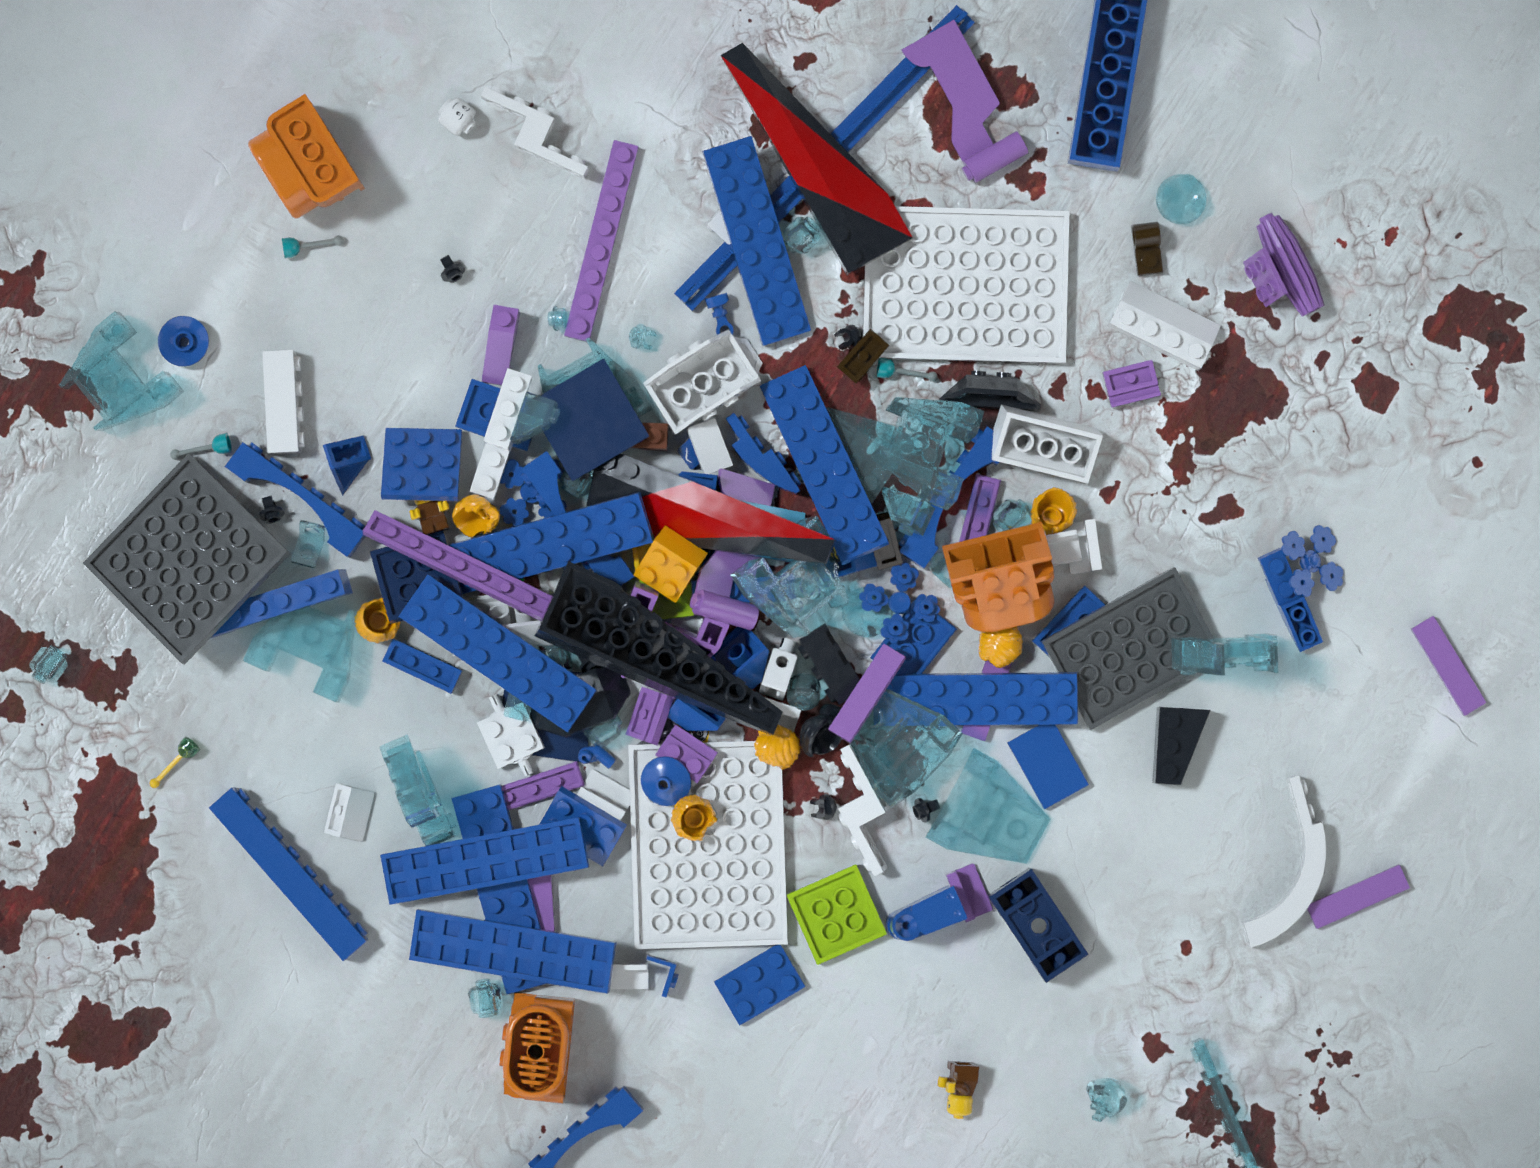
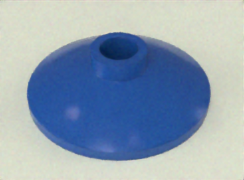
[158,316,209,367]
[641,756,691,806]

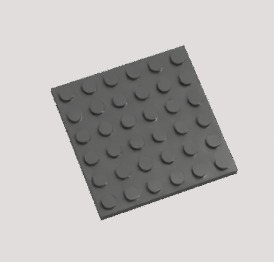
[83,453,291,665]

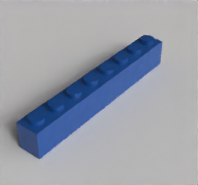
[209,787,368,961]

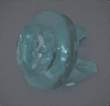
[629,324,656,350]

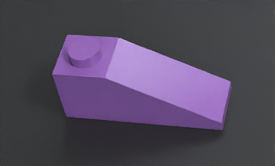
[482,305,520,386]

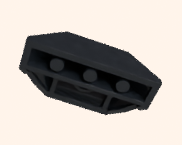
[938,371,1041,412]
[527,668,631,738]

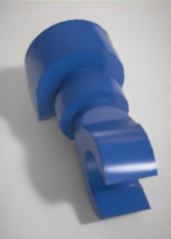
[705,293,734,335]

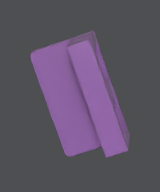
[945,864,993,923]

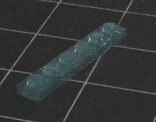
[1190,1038,1258,1168]

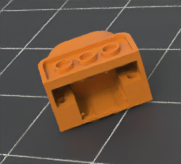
[248,94,365,219]
[942,522,1054,632]
[499,992,575,1104]

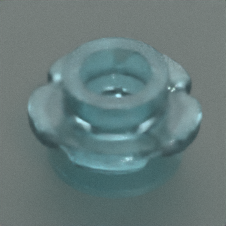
[548,306,567,331]

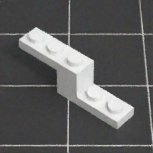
[481,86,589,179]
[469,368,532,500]
[838,742,890,876]

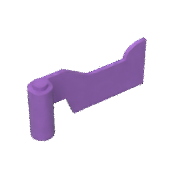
[901,20,1029,183]
[690,468,775,630]

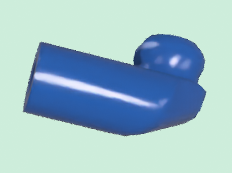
[578,745,617,769]

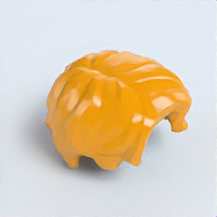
[1031,487,1077,535]
[452,495,500,538]
[354,597,401,643]
[979,627,1023,668]
[754,724,801,770]
[671,794,717,841]

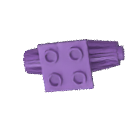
[1243,213,1325,317]

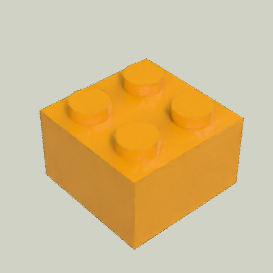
[633,526,708,603]

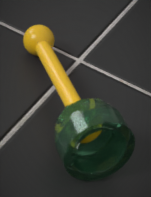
[149,736,200,788]

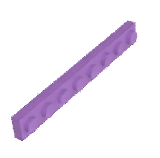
[564,140,639,342]
[363,510,552,621]

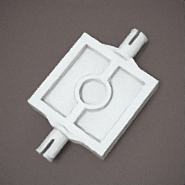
[477,694,545,777]

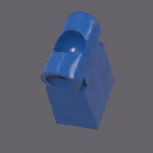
[885,885,968,941]

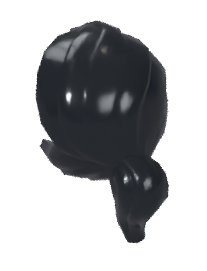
[800,703,842,757]

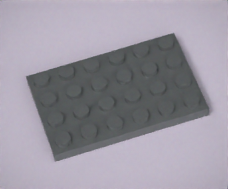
[1041,567,1223,730]

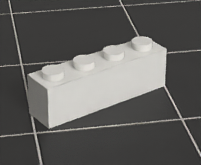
[262,350,305,455]

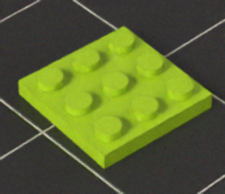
[786,864,887,965]

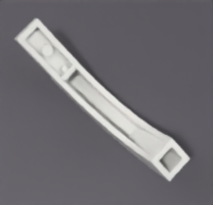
[1241,775,1326,948]

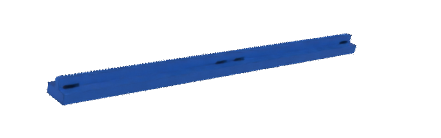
[674,5,975,312]

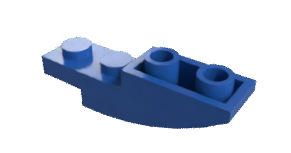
[726,413,801,495]
[1258,547,1323,652]

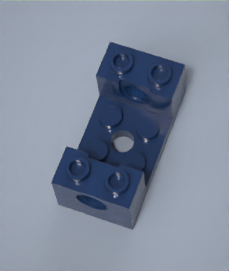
[987,868,1089,983]

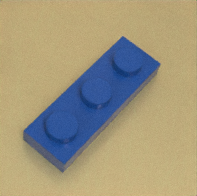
[382,639,462,694]

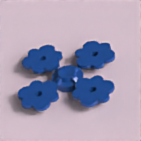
[499,459,567,526]
[1281,525,1344,597]
[859,563,940,643]

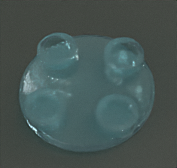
[1156,174,1207,224]
[842,587,892,637]

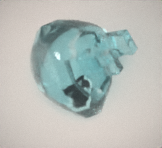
[1086,1077,1128,1122]

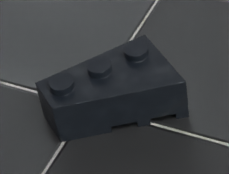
[797,623,860,705]
[1152,707,1211,785]

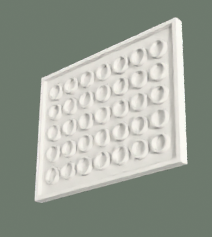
[863,206,1070,364]
[628,741,788,949]

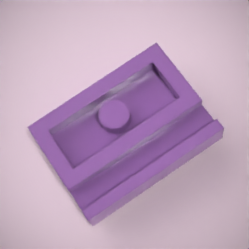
[1102,360,1161,408]
[625,687,674,746]
[655,724,718,783]

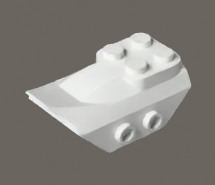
[643,330,763,435]

